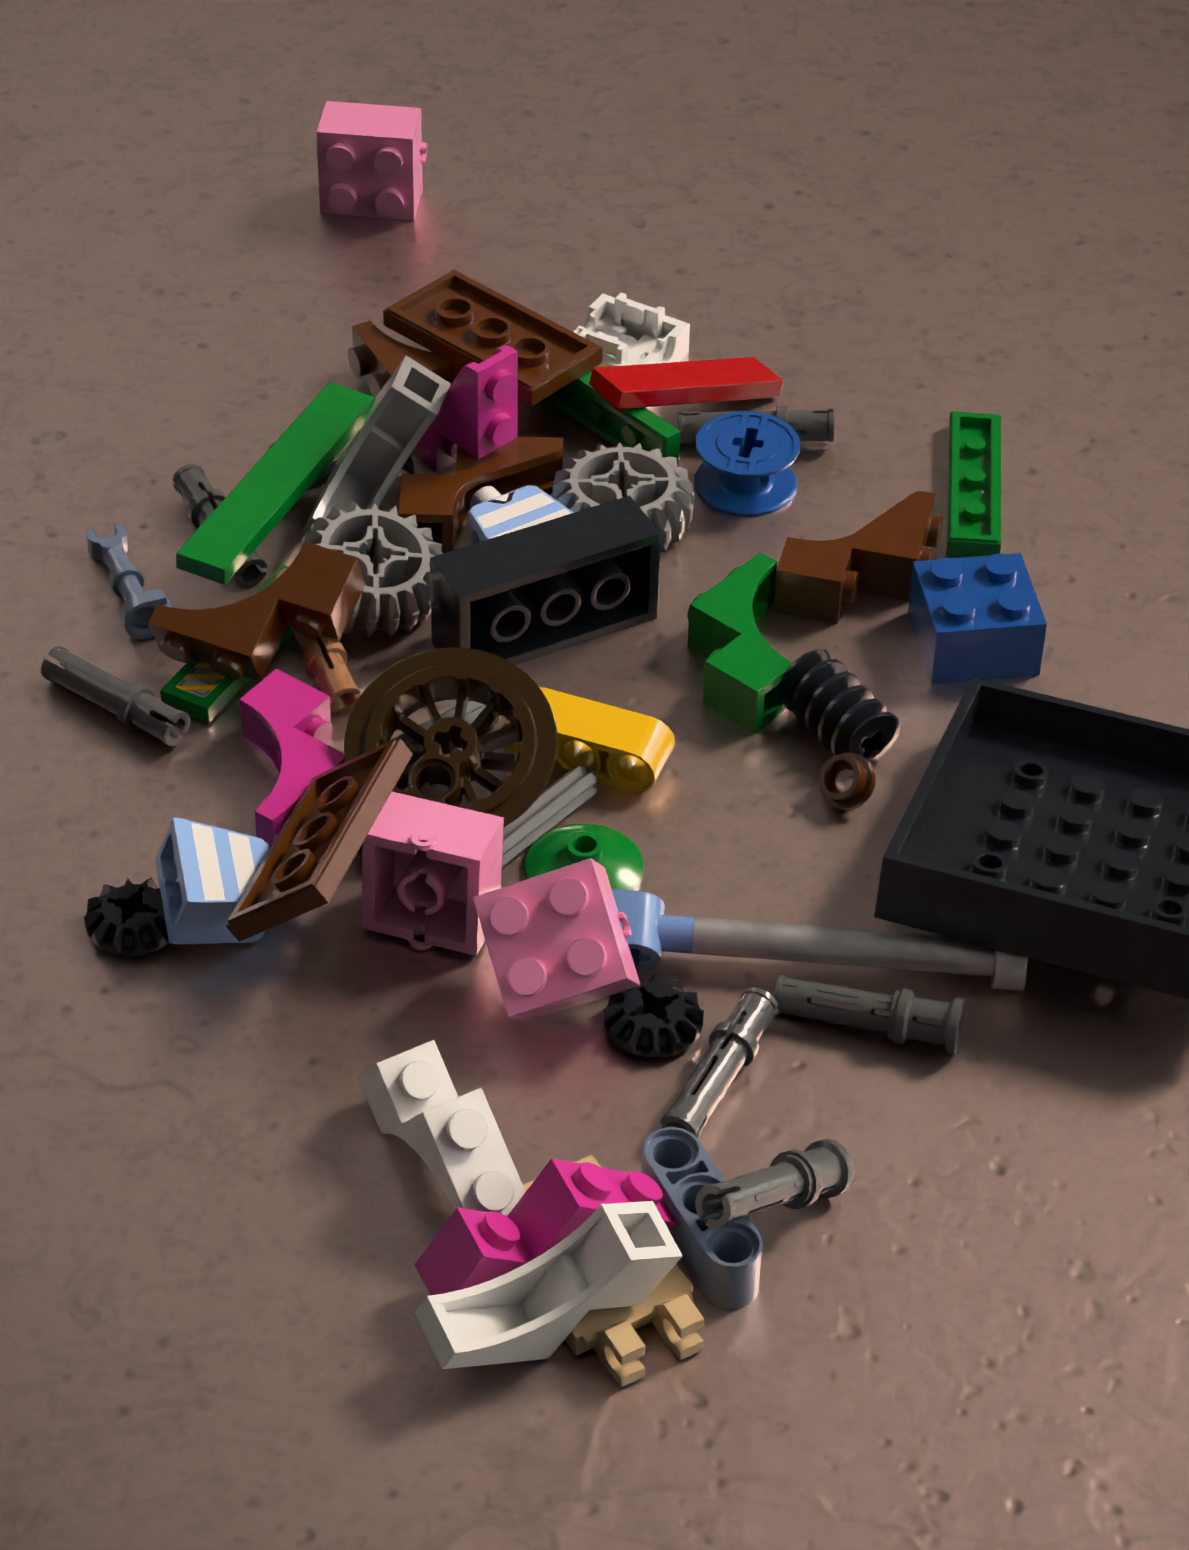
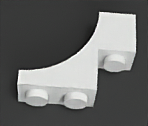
[357,1040,526,1216]
[414,1201,682,1369]

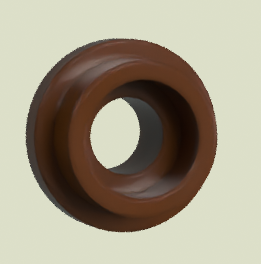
[818,753,876,811]

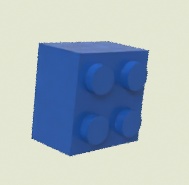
[908,553,1047,684]

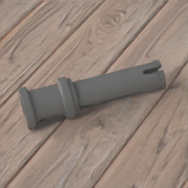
[774,975,966,1054]
[695,1139,854,1229]

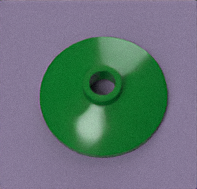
[525,824,644,891]

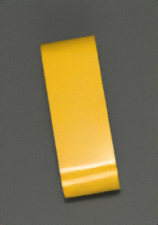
[501,687,675,792]

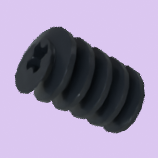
[779,649,901,763]

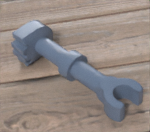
[86,523,173,639]

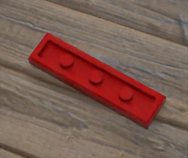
[589,357,784,409]

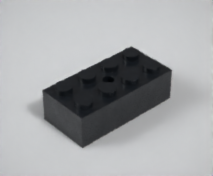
[430,495,661,665]

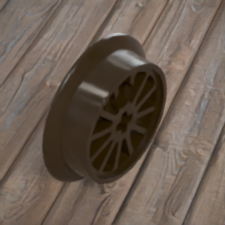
[344,647,558,828]

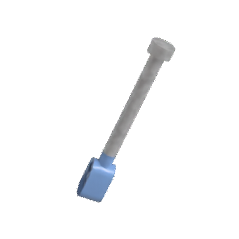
[612,889,1028,991]

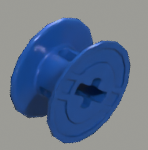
[694,411,800,517]

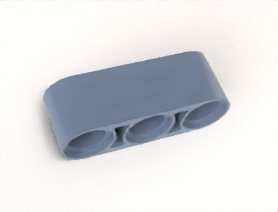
[642,1127,763,1309]

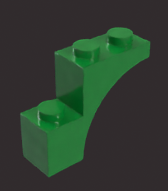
[687,552,792,734]

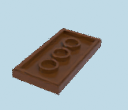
[383,270,603,406]
[225,738,413,942]

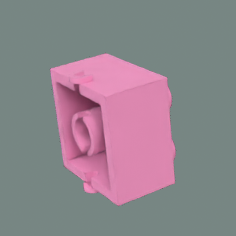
[316,101,427,221]
[362,792,504,956]
[473,858,641,1024]

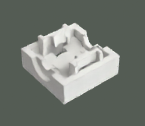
[573,292,690,372]

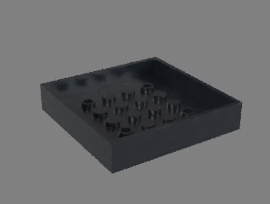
[874,677,1189,999]

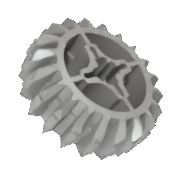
[550,442,695,552]
[299,501,442,638]

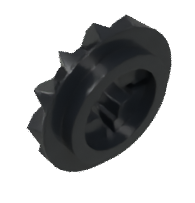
[84,877,169,955]
[604,974,704,1057]

